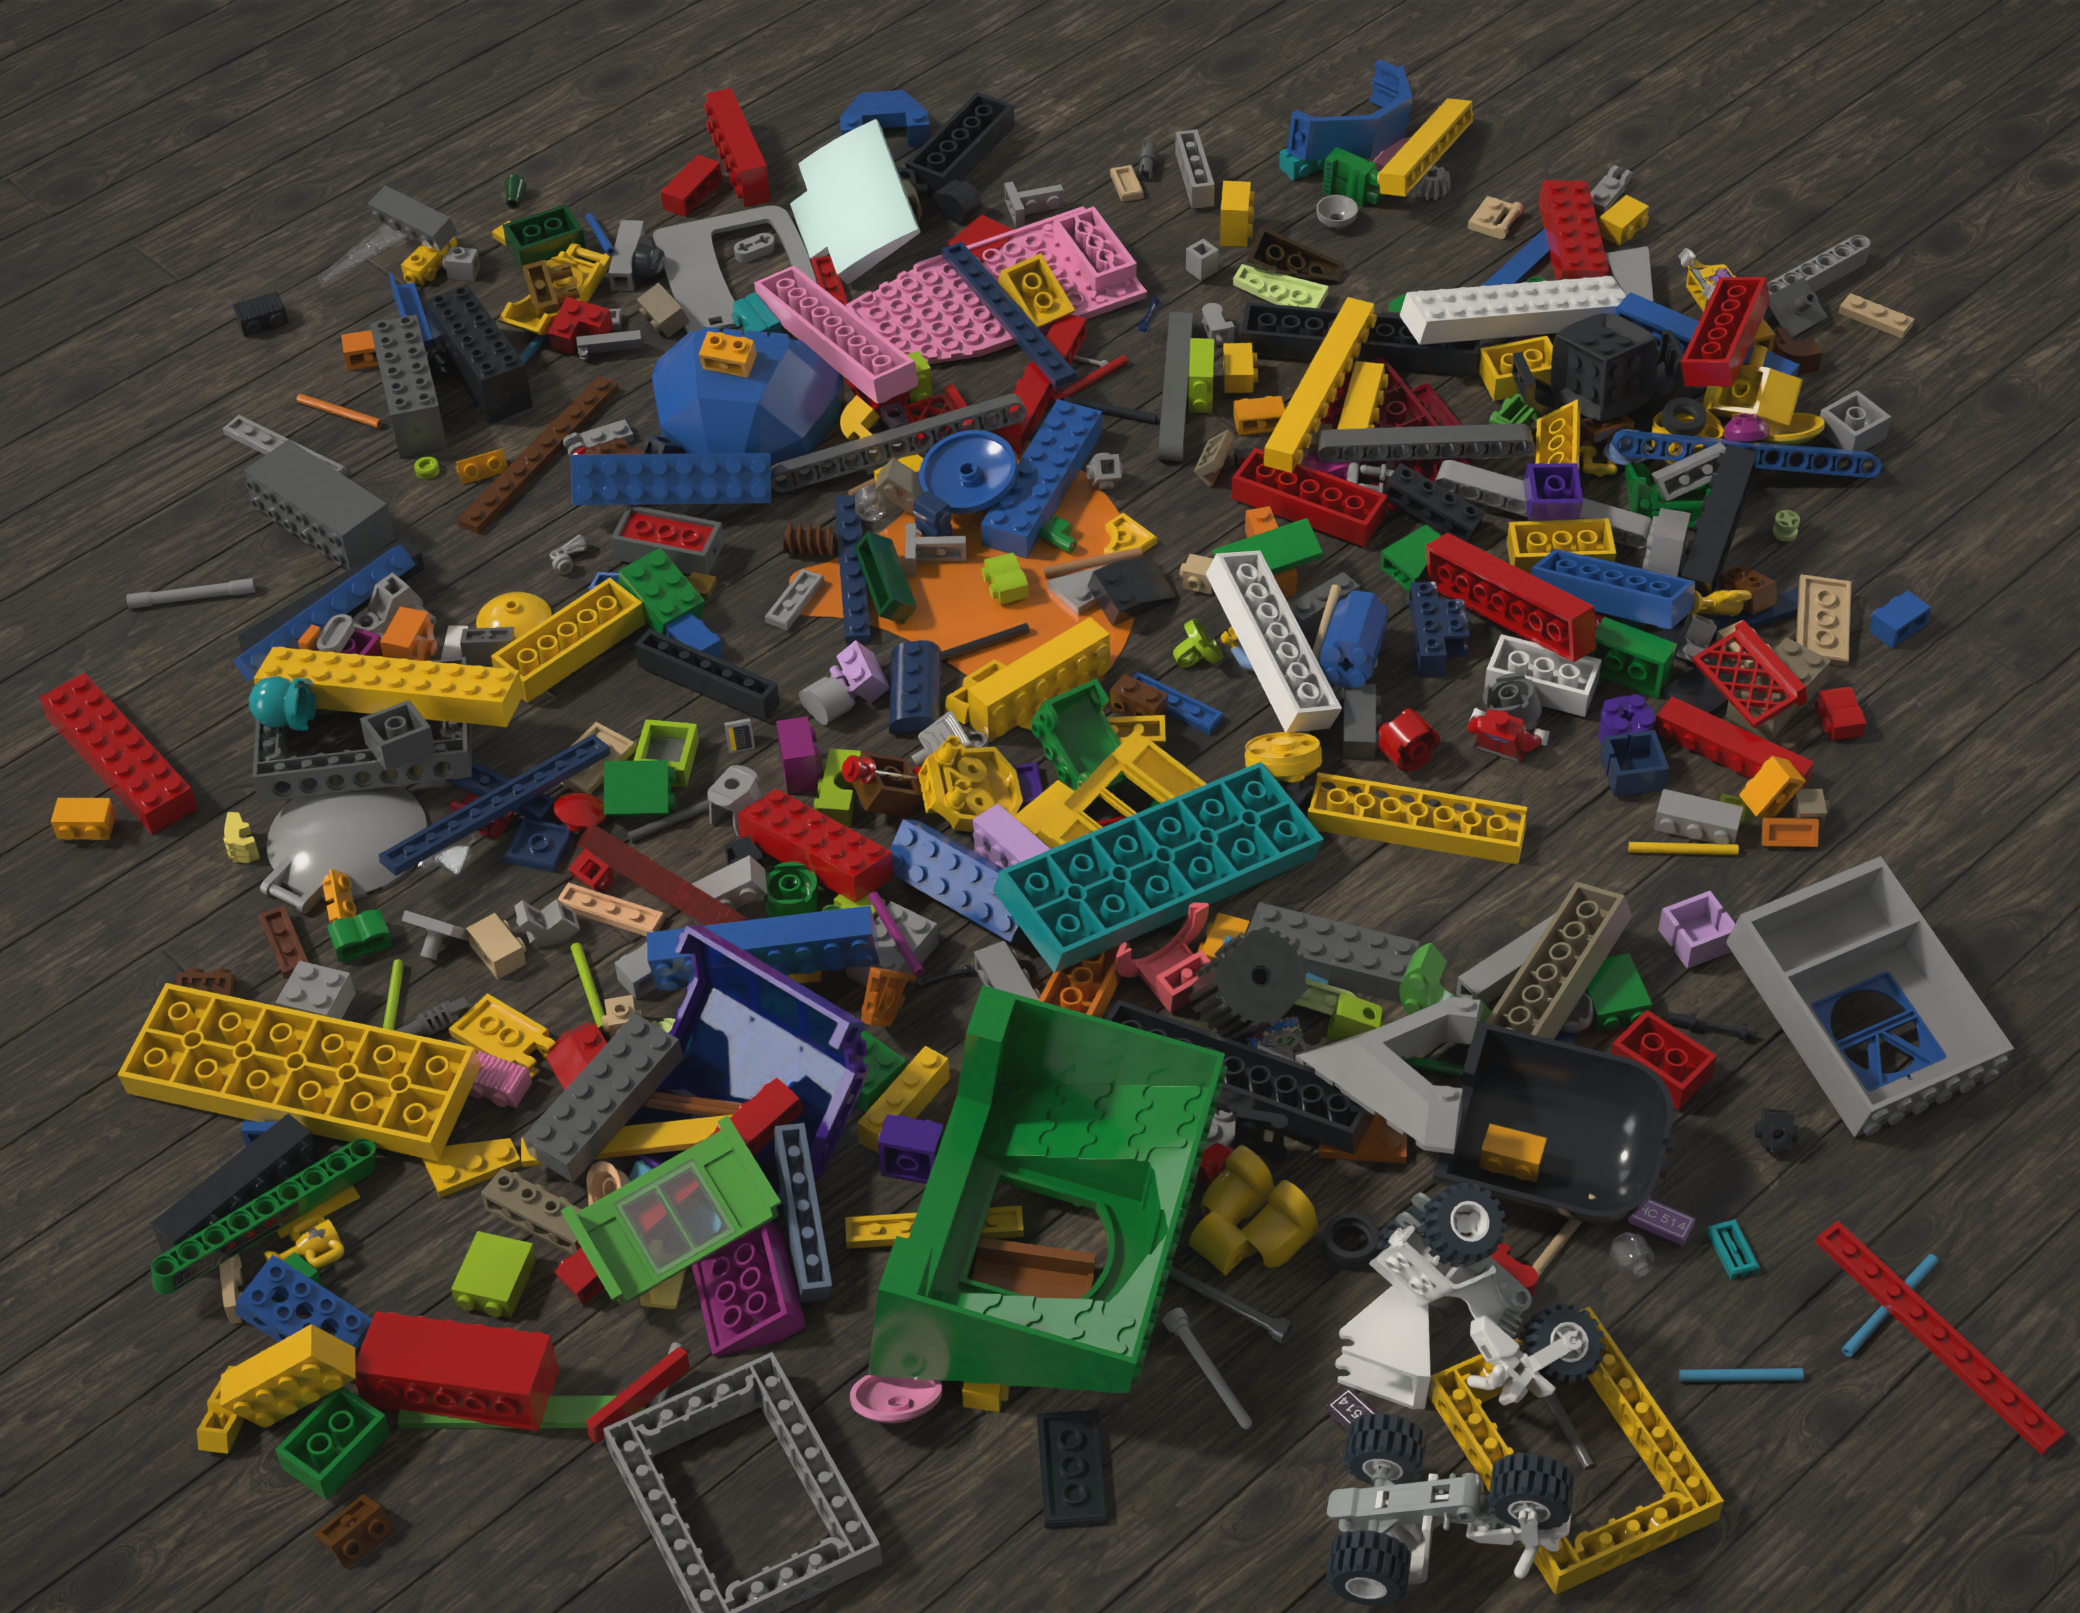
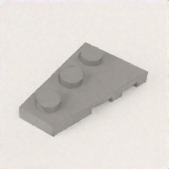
[1047,564,1109,615]

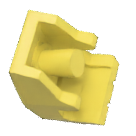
[223,812,260,863]

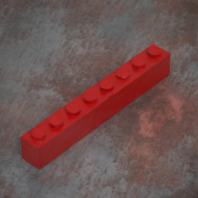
[990,314,1087,455]

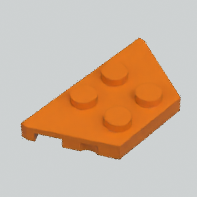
[861,967,917,1027]

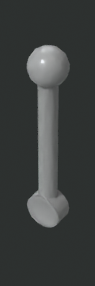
[1073,355,1108,368]

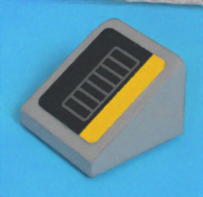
[724,718,755,754]

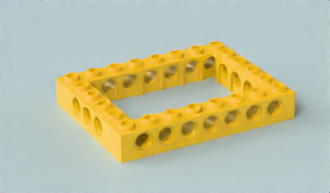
[1428,1307,1724,1595]

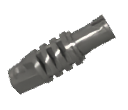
[394,997,470,1037]

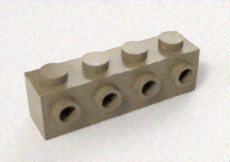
[481,1168,581,1256]

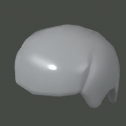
[1560,993,1594,1034]

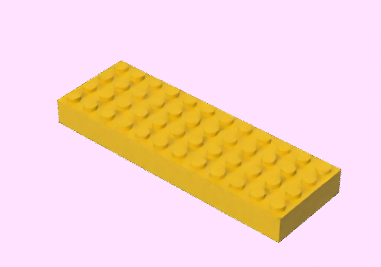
[118,983,481,1161]

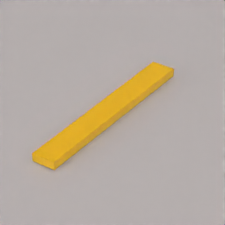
[521,1115,733,1167]

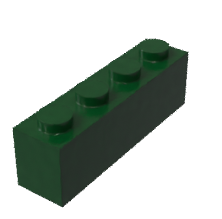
[854,531,917,624]

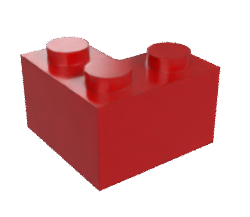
[548,297,613,355]

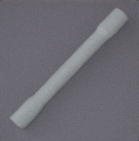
[126,578,255,609]

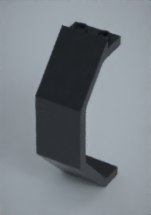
[1511,330,1685,422]

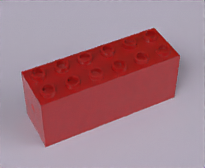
[354,1312,559,1431]

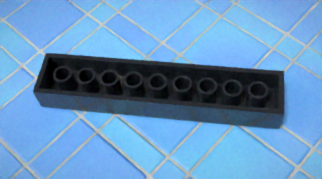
[1241,302,1480,376]
[1105,1000,1376,1155]

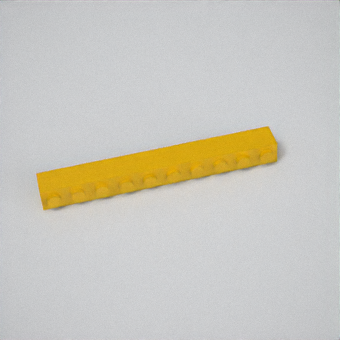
[1264,297,1377,473]

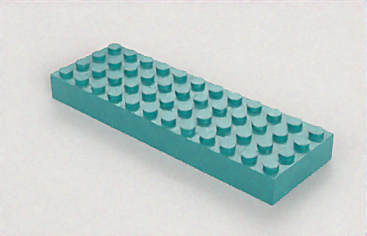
[993,762,1324,973]

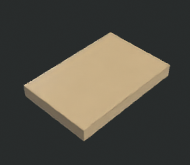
[561,722,637,794]

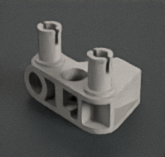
[353,572,436,639]

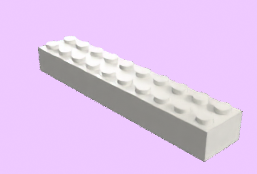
[1400,276,1626,345]

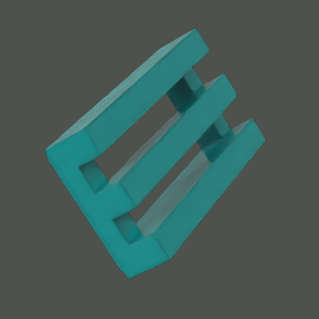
[1707,1220,1760,1280]

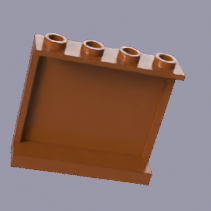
[972,1237,1096,1299]

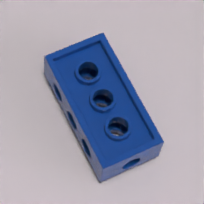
[236,1255,373,1353]

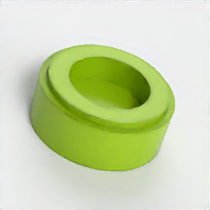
[414,457,440,480]

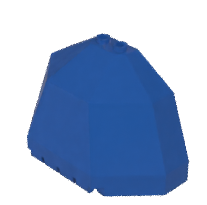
[652,327,846,467]

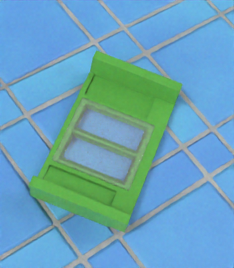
[561,1116,781,1307]

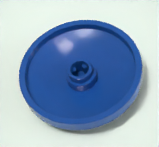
[919,430,1018,514]

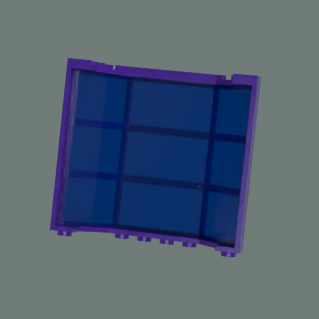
[624,925,869,1225]

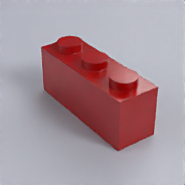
[661,155,722,217]

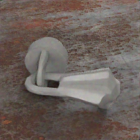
[550,535,589,574]

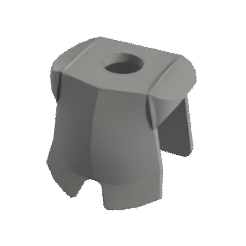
[707,765,763,836]

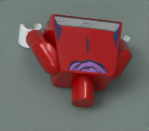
[1467,708,1550,764]

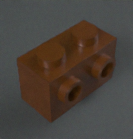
[1719,565,1777,615]
[1110,674,1168,718]

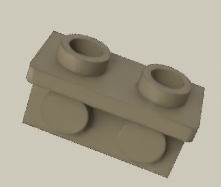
[1194,429,1235,487]

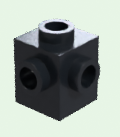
[1754,1108,1798,1153]

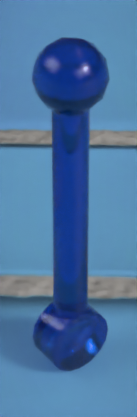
[1138,296,1160,332]

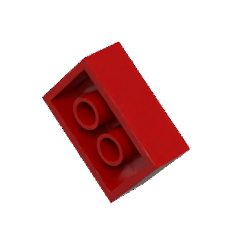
[1611,1010,1717,1110]

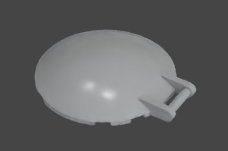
[260,785,428,914]

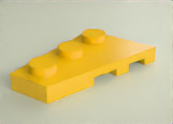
[422,1138,522,1198]

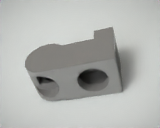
[1202,303,1234,347]

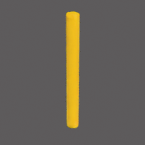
[1628,842,1739,855]

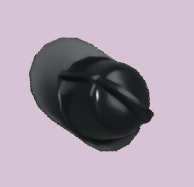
[631,235,665,284]

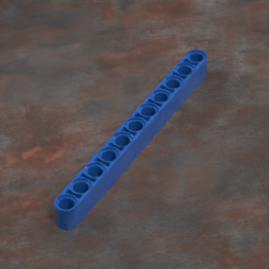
[1612,430,1882,478]

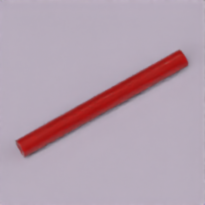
[1050,355,1128,405]

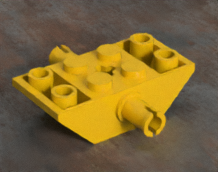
[1702,345,1803,427]

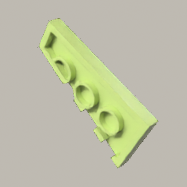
[1233,264,1328,308]

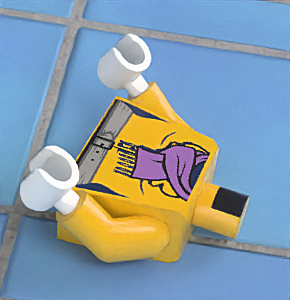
[1678,248,1745,312]

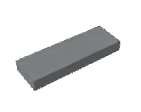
[765,568,825,630]

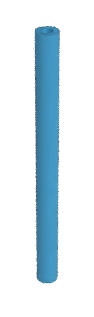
[1841,1254,1939,1357]

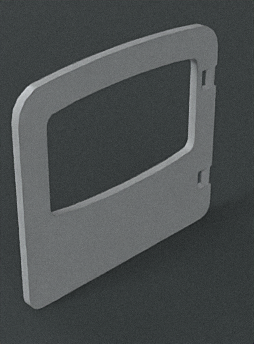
[653,205,817,334]

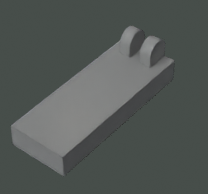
[577,330,642,361]

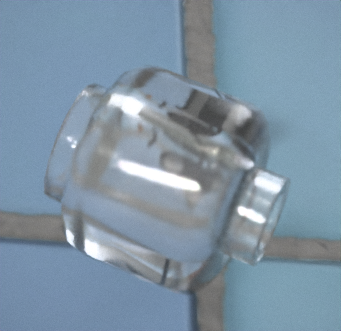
[855,485,887,521]
[1610,1232,1655,1278]

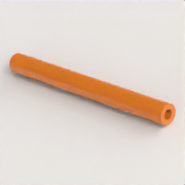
[297,394,382,428]

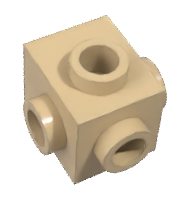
[601,995,642,1039]

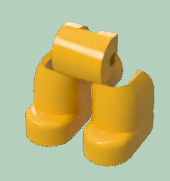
[1189,1145,1319,1276]

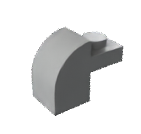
[1676,614,1717,662]
[514,899,580,947]

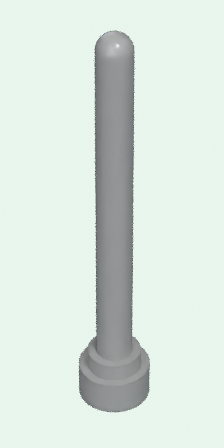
[1162,1308,1252,1429]

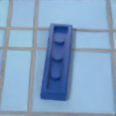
[1133,671,1224,735]

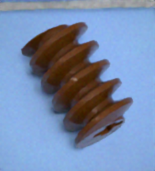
[783,523,837,556]

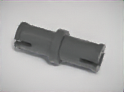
[1138,140,1156,181]

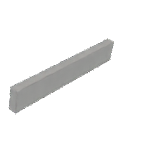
[223,415,348,476]

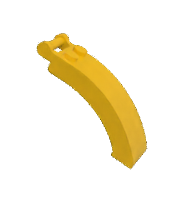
[498,243,613,335]

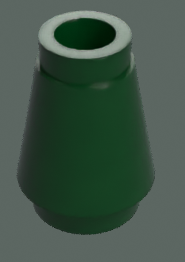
[504,174,527,208]

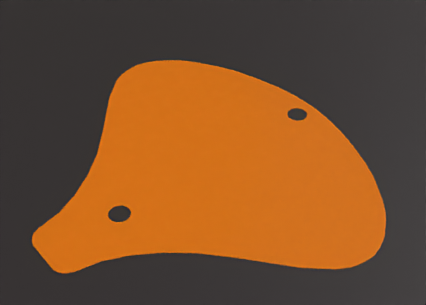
[789,441,1137,681]

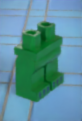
[1322,147,1383,207]

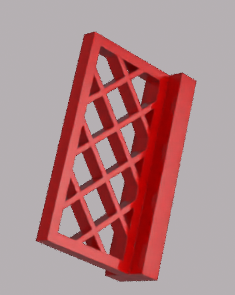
[900,383,973,453]
[1692,620,1807,729]

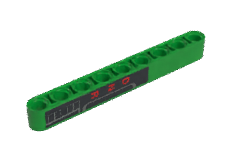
[151,1138,376,1295]

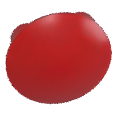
[554,792,606,832]

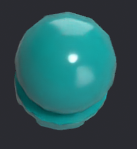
[248,676,317,731]

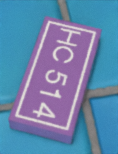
[1628,1199,1696,1246]

